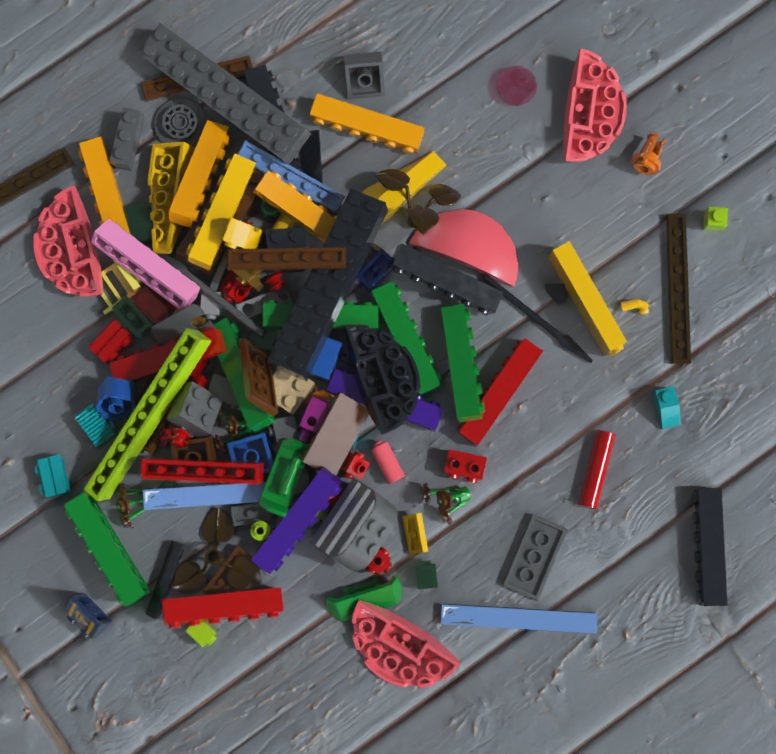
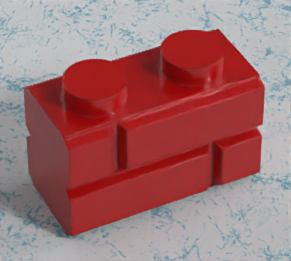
[88,319,133,364]

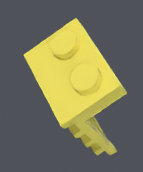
[101,260,144,315]

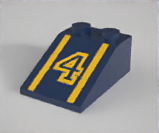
[65,593,112,639]

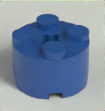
[96,376,136,421]

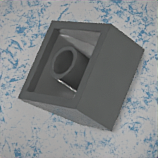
[344,52,385,99]

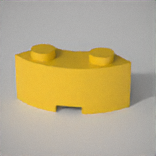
[221,217,264,249]

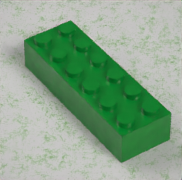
[64,492,151,606]

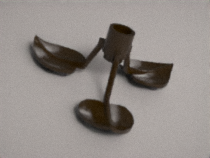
[375,169,461,235]
[171,508,261,594]

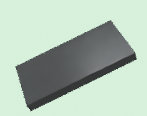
[502,514,568,601]

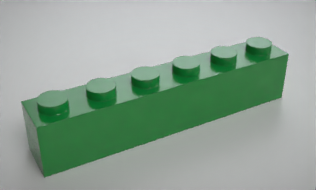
[371,281,442,396]
[261,300,378,331]
[441,304,485,423]
[214,318,276,432]

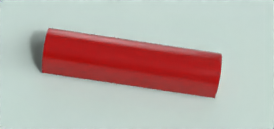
[578,430,616,510]

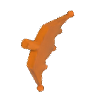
[303,386,334,407]

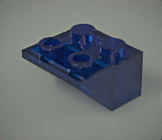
[356,243,393,293]

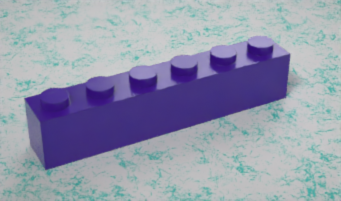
[327,368,444,431]
[251,467,342,575]

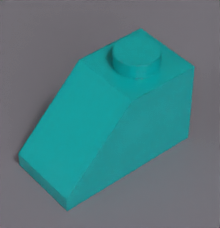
[651,386,681,429]

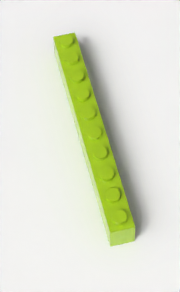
[84,328,211,501]

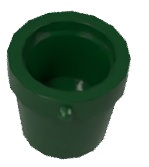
[259,200,281,222]

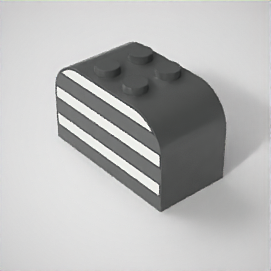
[310,477,397,571]

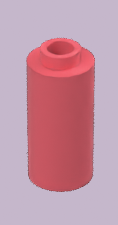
[371,440,405,485]

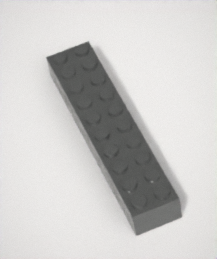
[138,23,311,164]

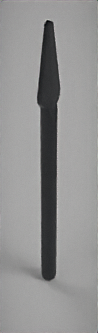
[482,275,593,363]

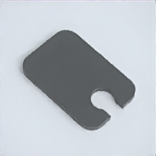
[151,304,215,346]

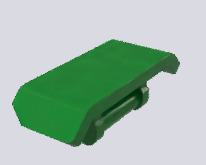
[259,438,309,517]
[326,576,402,621]

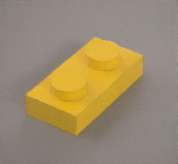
[402,513,428,555]

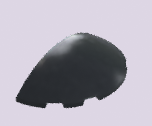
[344,325,420,435]

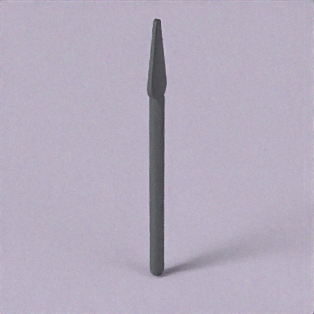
[157,254,264,336]

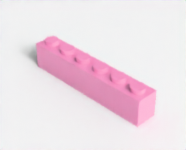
[91,219,200,310]

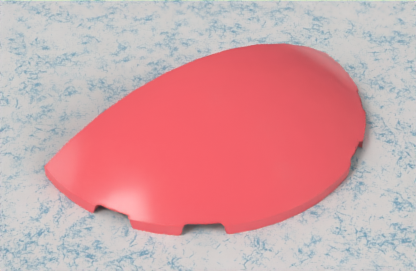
[563,49,627,162]
[33,185,103,297]
[409,209,518,287]
[352,600,461,688]

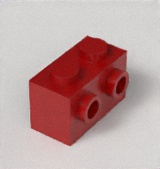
[443,449,487,484]

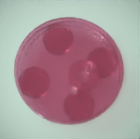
[497,66,537,106]

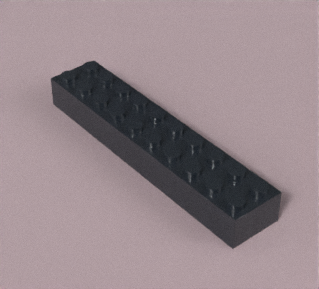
[268,189,388,382]

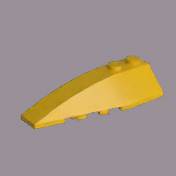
[148,142,195,254]
[362,151,447,226]

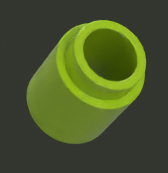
[251,521,272,541]

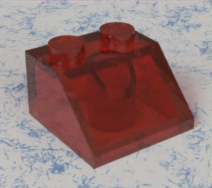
[131,285,176,324]

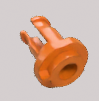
[631,133,666,175]

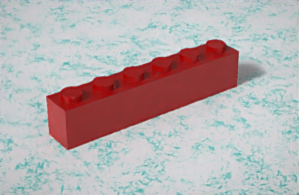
[110,327,227,382]
[458,338,543,446]
[141,457,264,484]
[162,587,284,629]

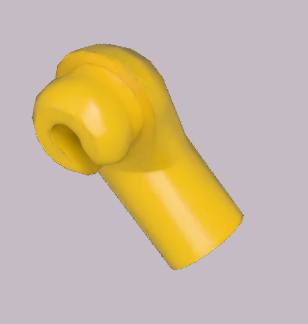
[621,299,649,315]

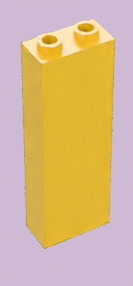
[548,241,627,356]

